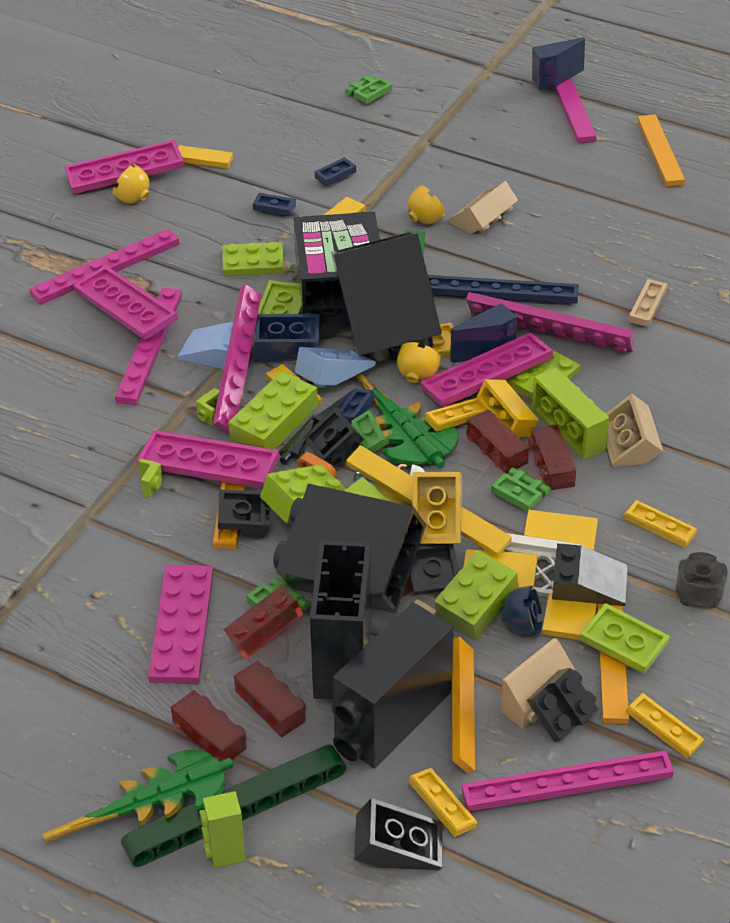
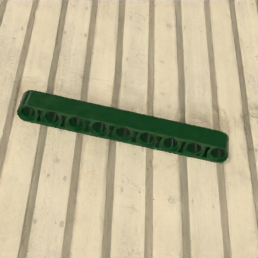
[121,745,347,867]

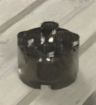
[675,552,728,608]

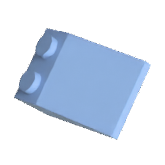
[178,322,233,369]
[295,347,376,388]

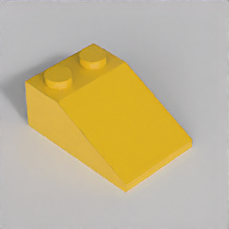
[413,472,462,544]

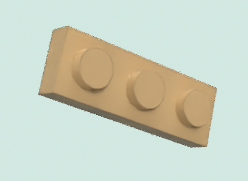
[628,279,667,327]

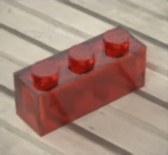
[466,409,529,474]
[528,424,576,490]
[223,585,303,659]
[234,660,306,738]
[171,690,247,762]

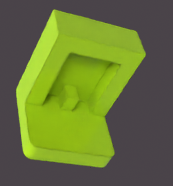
[196,388,219,426]
[138,459,162,498]

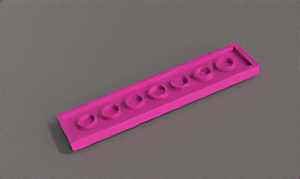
[466,292,635,353]

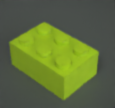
[260,464,346,523]
[434,550,519,640]

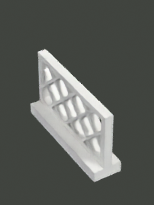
[485,533,582,597]

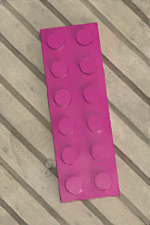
[64,139,185,194]
[73,265,178,340]
[420,332,554,408]
[137,430,280,488]
[148,565,214,684]

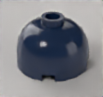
[500,586,542,636]

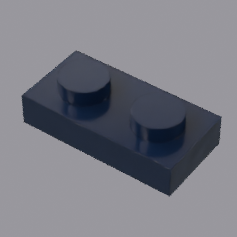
[314,157,356,186]
[253,193,296,217]
[339,389,375,424]

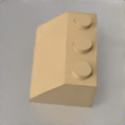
[447,180,518,234]
[606,394,663,467]
[500,638,575,729]

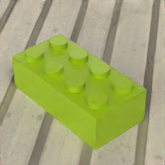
[532,367,609,460]
[228,371,318,450]

